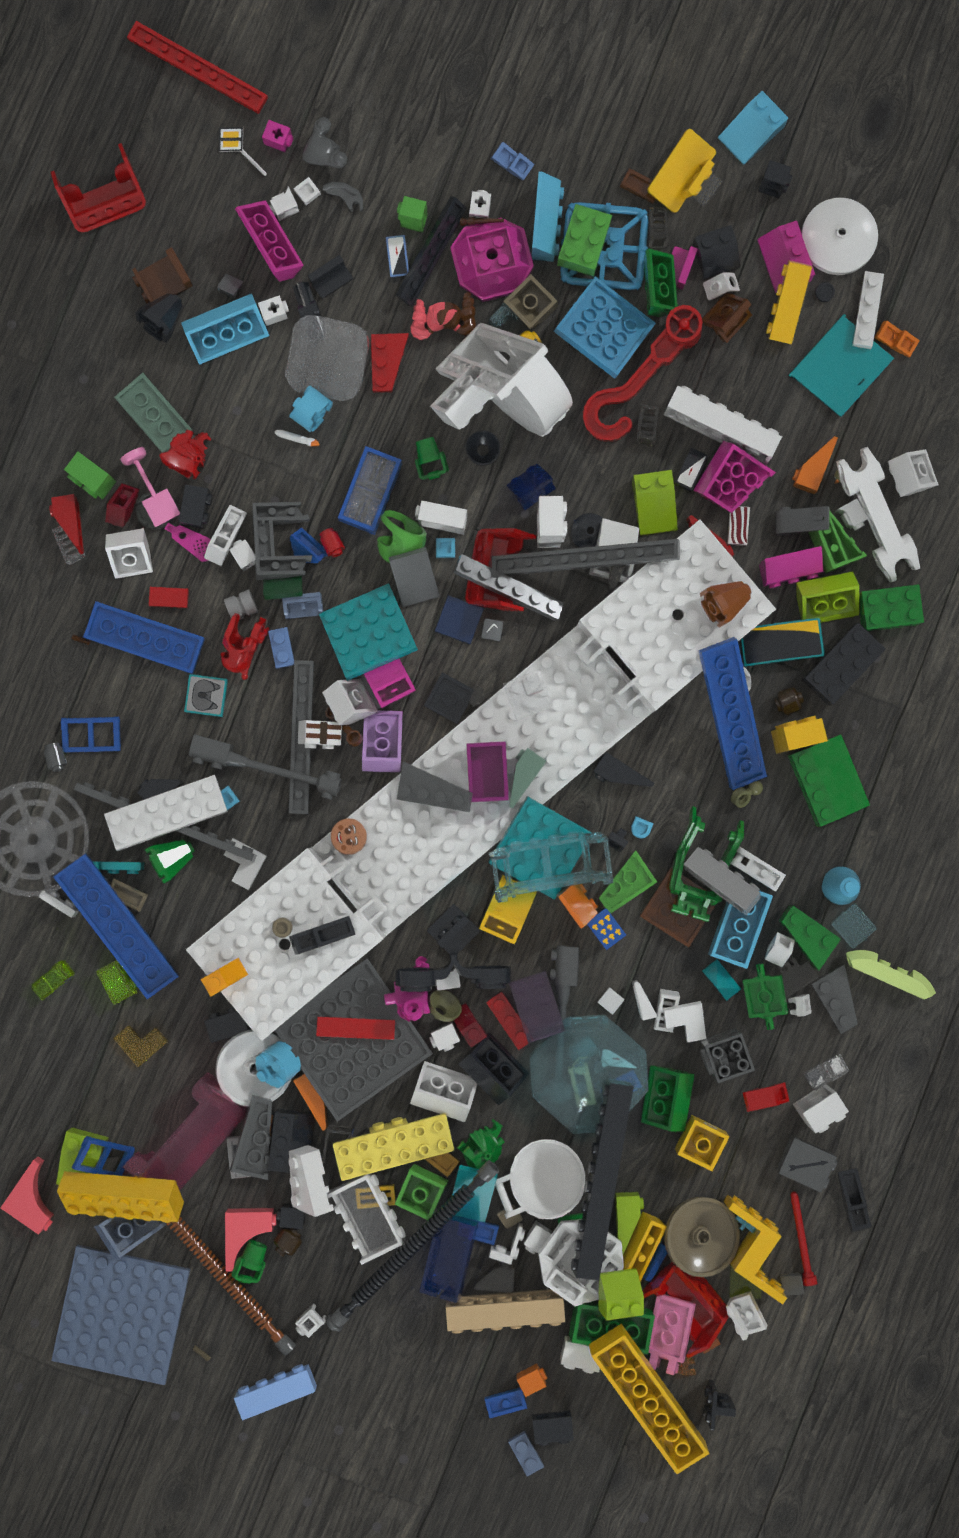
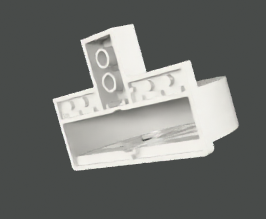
[430,323,573,437]

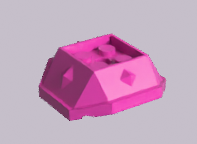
[450,218,534,302]

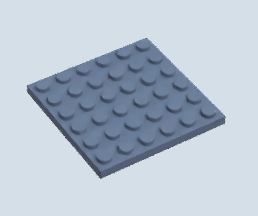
[51,1245,190,1385]

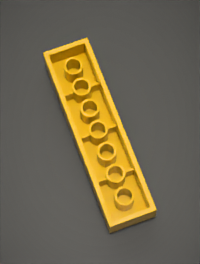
[589,1324,709,1474]

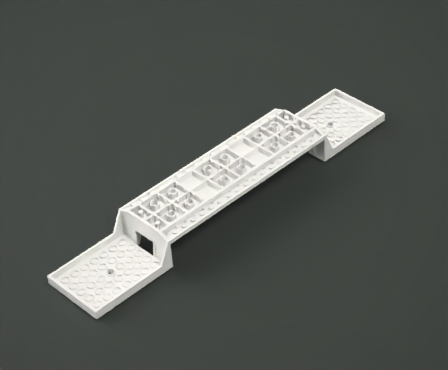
[186,520,776,1041]

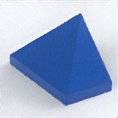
[290,527,328,563]

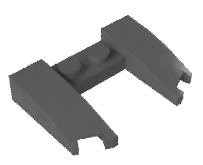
[252,502,312,580]

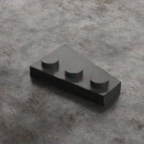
[810,964,858,1034]

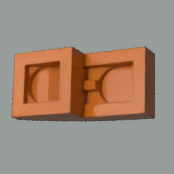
[874,321,920,357]

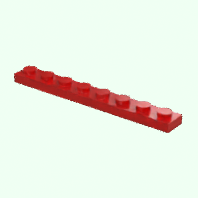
[127,21,268,114]

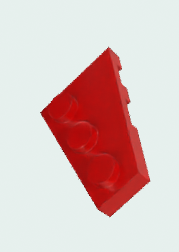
[371,333,409,393]

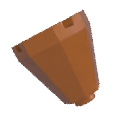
[700,581,751,628]

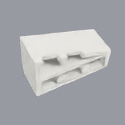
[288,1145,334,1217]

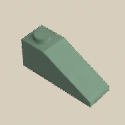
[509,748,546,809]

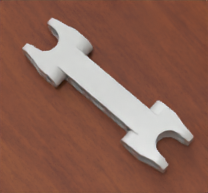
[836,447,920,582]

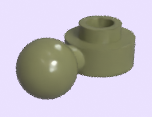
[731,781,763,808]

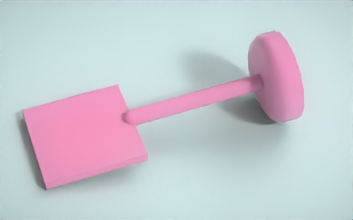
[120,447,180,527]

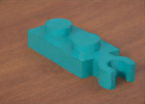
[92,861,144,874]

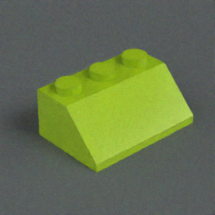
[796,572,859,623]

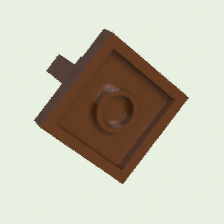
[702,293,752,343]

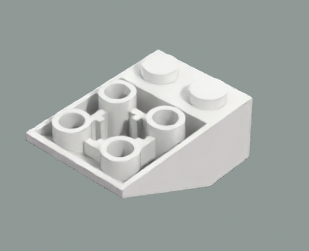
[589,518,639,583]

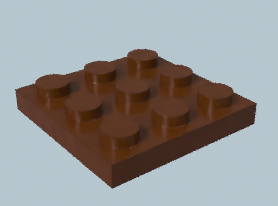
[640,868,716,948]

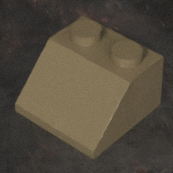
[503,274,558,329]

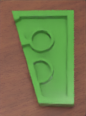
[599,850,657,914]

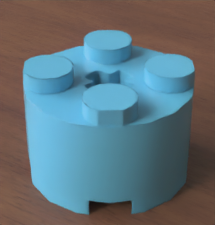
[289,385,333,432]
[256,1041,301,1088]

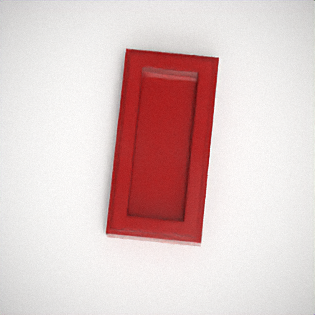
[149,587,189,608]

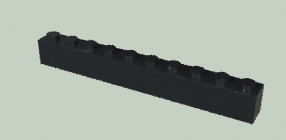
[571,1079,634,1281]

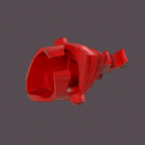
[159,430,211,479]

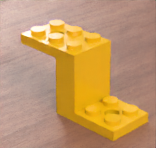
[724,1195,787,1304]

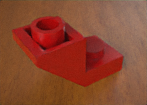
[743,1082,789,1112]

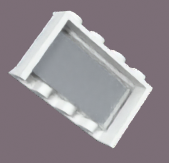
[327,1173,406,1265]

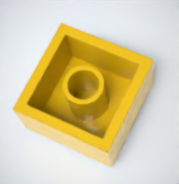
[675,1115,729,1171]

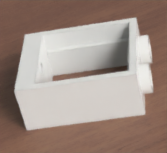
[415,501,467,535]

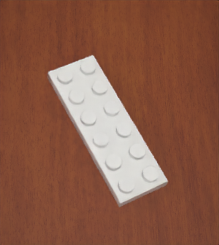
[104,775,228,851]

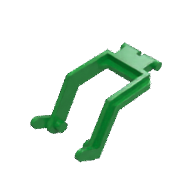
[669,806,744,922]

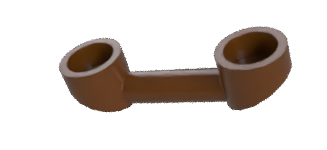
[325,707,363,747]

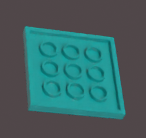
[319,583,418,681]
[488,796,593,900]

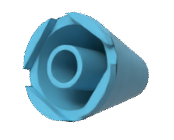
[822,867,861,905]

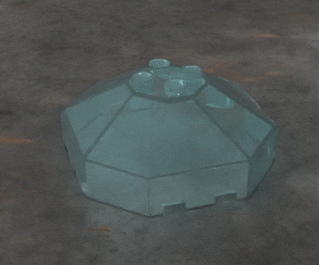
[529,1015,648,1134]

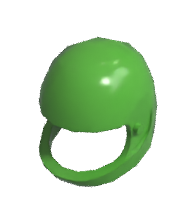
[377,510,427,563]

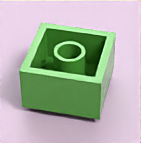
[64,452,117,499]
[395,1164,449,1220]

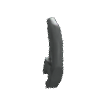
[323,181,364,212]

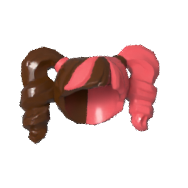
[410,291,476,340]

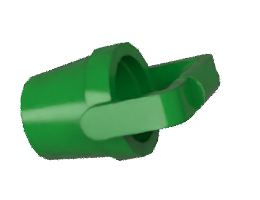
[415,437,449,480]
[232,1240,267,1284]

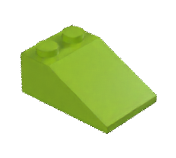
[632,470,678,536]
[56,1128,109,1185]

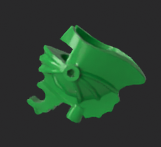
[457,1119,505,1169]

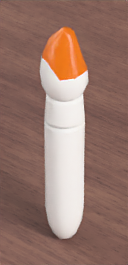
[275,430,320,447]

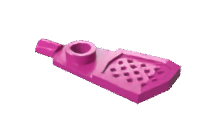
[164,523,211,562]

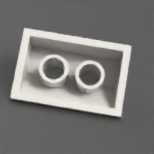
[410,1061,477,1122]

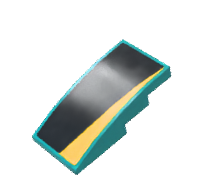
[741,618,825,667]

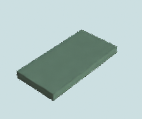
[114,373,193,453]

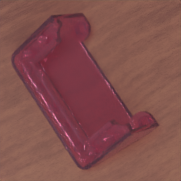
[123,1072,247,1191]

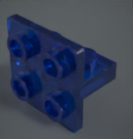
[507,464,556,510]

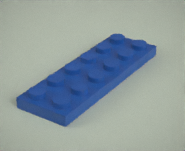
[83,601,205,674]

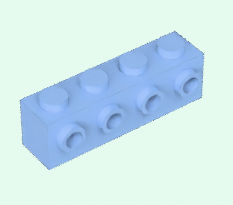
[234,1364,317,1420]

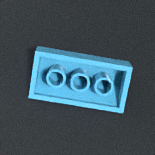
[531,172,564,262]
[181,293,269,365]

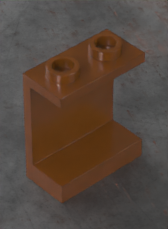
[132,247,193,304]

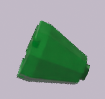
[145,840,195,885]

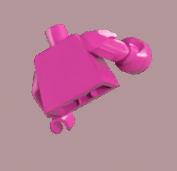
[384,956,430,1022]

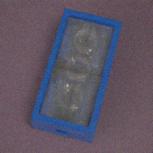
[338,446,402,535]

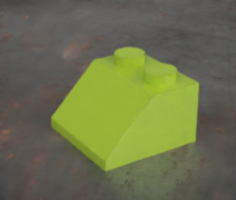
[599,1268,644,1320]

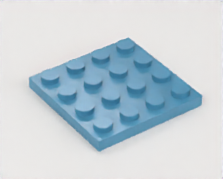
[554,276,656,378]

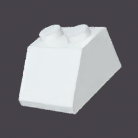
[888,449,938,497]
[105,528,153,579]
[322,679,378,725]

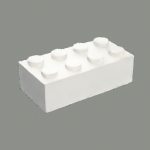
[537,496,567,548]

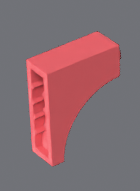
[1,1156,54,1235]
[225,1208,277,1271]

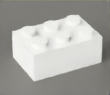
[793,1083,849,1133]

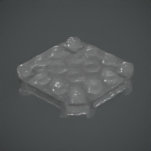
[285,315,369,401]

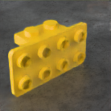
[647,129,716,213]

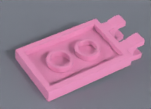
[648,1295,696,1375]

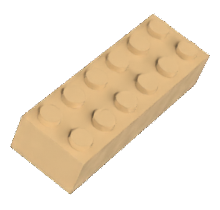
[446,1289,565,1333]

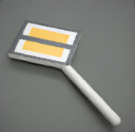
[219,127,267,176]

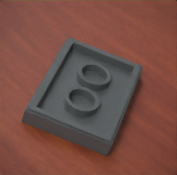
[389,547,440,607]

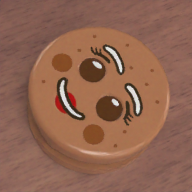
[331,818,367,855]

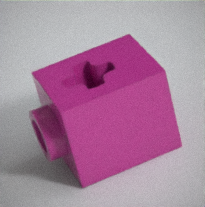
[262,120,293,152]

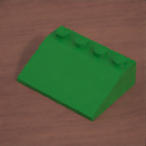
[788,734,870,827]

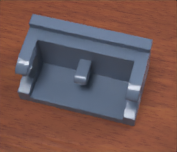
[282,592,323,619]

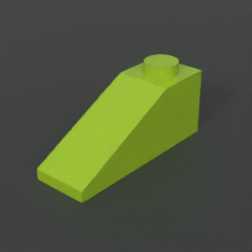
[615,1192,644,1254]

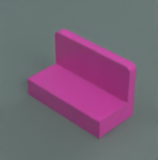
[672,246,698,290]

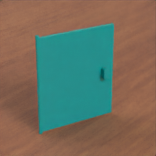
[789,314,894,417]

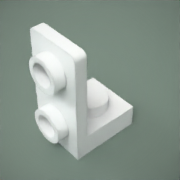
[489,1222,525,1264]

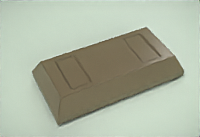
[111,879,148,912]

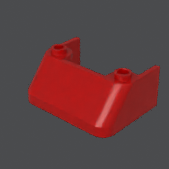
[51,143,146,232]
[465,528,537,611]
[643,1262,729,1358]

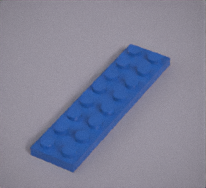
[698,637,767,790]
[53,853,179,999]

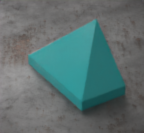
[702,959,741,1001]

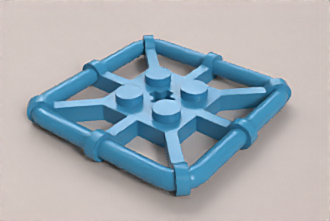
[560,202,649,290]

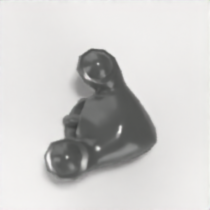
[302,117,348,168]

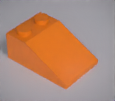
[556,881,598,929]

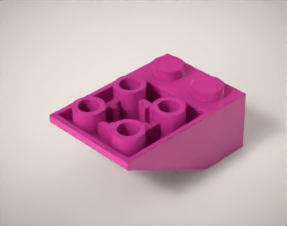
[364,659,416,709]

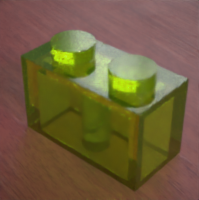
[96,960,138,1005]

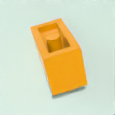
[201,957,249,997]

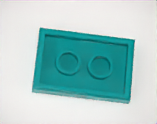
[452,1165,498,1222]

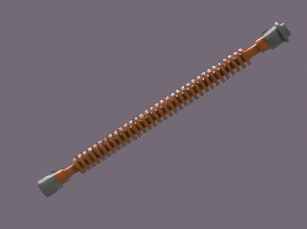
[130,1171,296,1356]

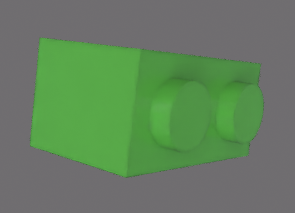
[397,196,428,233]

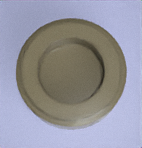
[272,917,293,938]

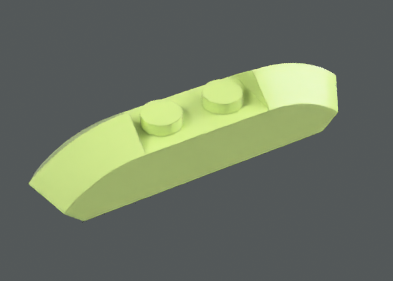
[846,950,936,999]

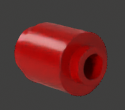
[320,528,345,558]

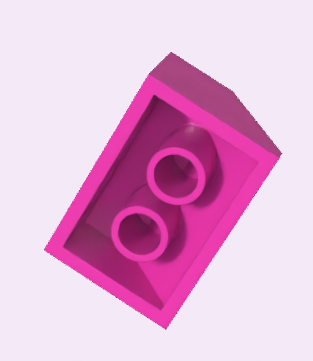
[757,221,815,293]
[759,546,823,589]

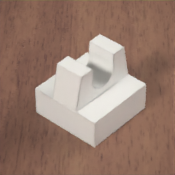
[788,994,811,1017]

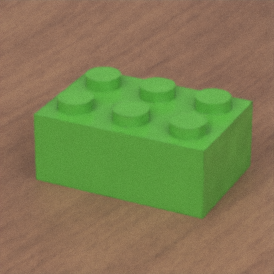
[557,204,612,277]

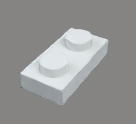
[39,889,79,918]

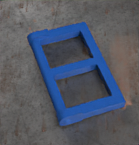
[61,717,121,752]
[72,1136,135,1176]

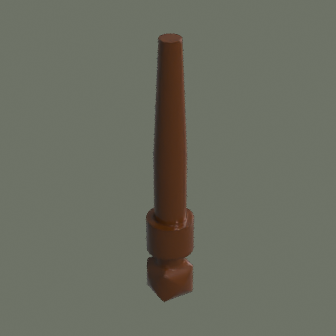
[460,217,504,226]

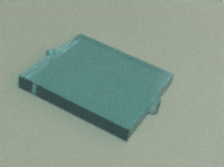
[831,903,877,949]

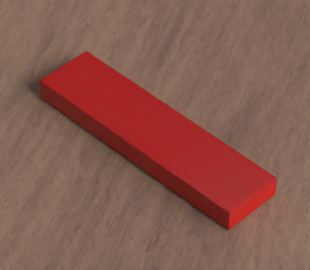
[316,1017,395,1040]

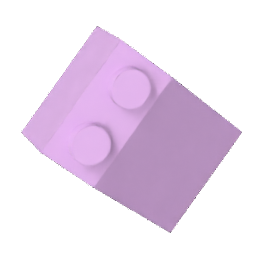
[362,710,402,773]

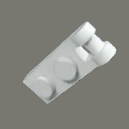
[730,847,786,891]

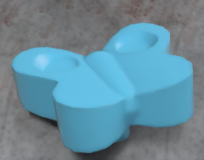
[735,1215,756,1233]

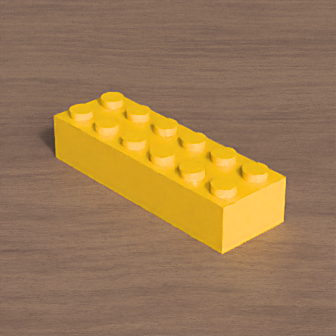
[57,1171,184,1223]

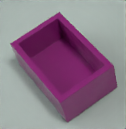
[466,741,509,802]

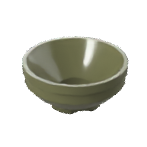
[428,990,462,1022]

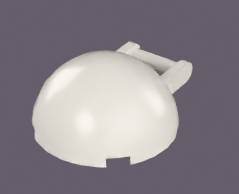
[495,1140,585,1219]

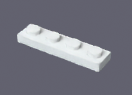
[852,271,884,349]

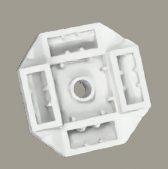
[538,1219,624,1306]

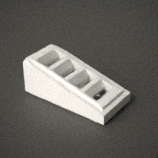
[632,980,657,1020]
[654,989,680,1033]

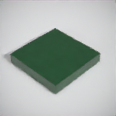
[263,576,303,600]

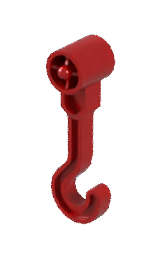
[583,305,703,442]

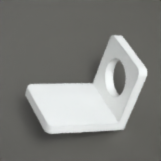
[703,272,740,300]

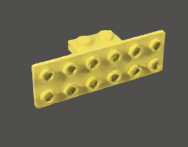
[333,1114,454,1181]

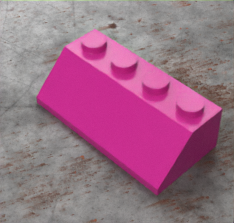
[235,200,304,282]

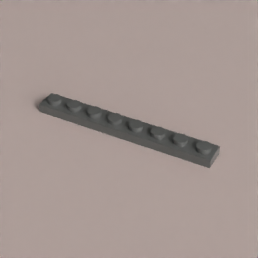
[289,660,314,814]

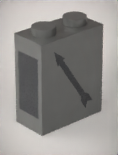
[776,1135,837,1192]

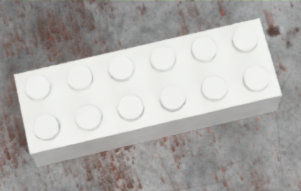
[664,386,782,465]

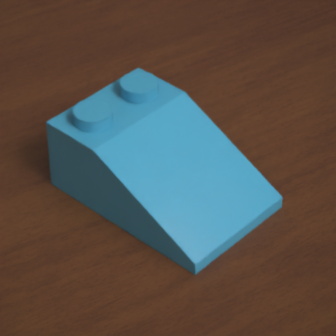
[718,91,788,165]

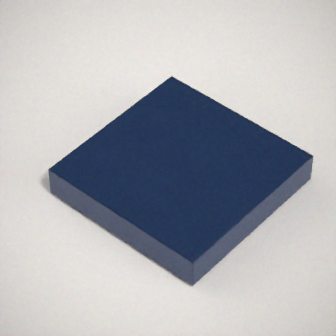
[435,595,484,645]

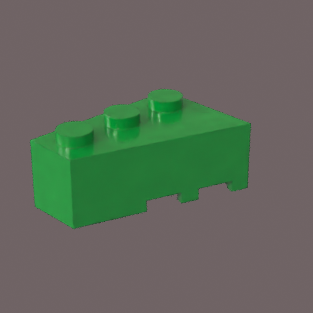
[779,905,841,971]

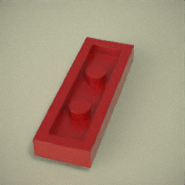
[486,991,534,1050]

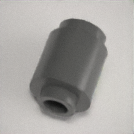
[43,742,67,772]

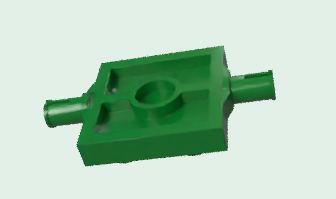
[743,964,788,1030]

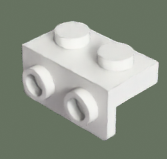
[726,1291,768,1341]

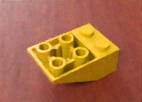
[479,875,538,945]

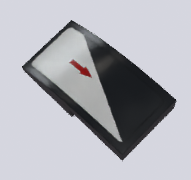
[674,447,708,492]

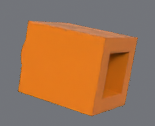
[516,1363,548,1397]

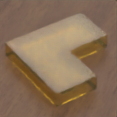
[113,1025,168,1067]

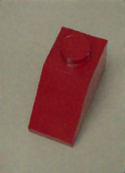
[105,483,140,528]
[454,1002,487,1047]

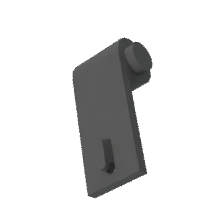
[776,506,829,536]

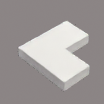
[224,838,267,890]
[663,1001,706,1042]

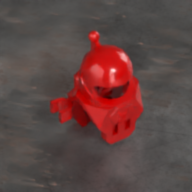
[221,613,269,680]

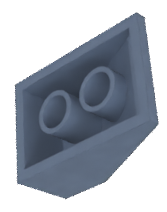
[94,1217,167,1259]

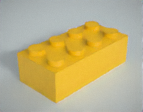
[771,716,828,754]

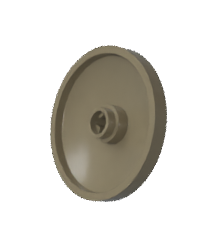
[664,1197,740,1277]

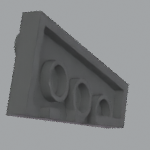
[397,761,473,812]
[230,1095,272,1180]

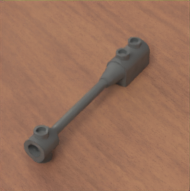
[189,734,342,800]
[544,945,580,1102]

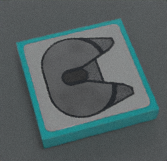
[184,674,228,717]

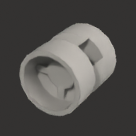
[224,589,258,620]

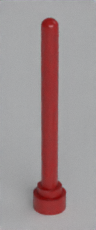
[790,1191,818,1286]

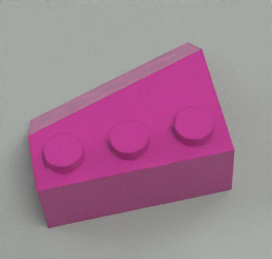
[693,441,776,513]

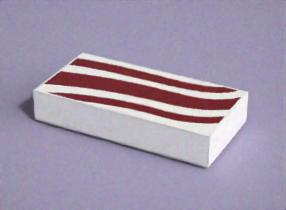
[727,506,750,546]

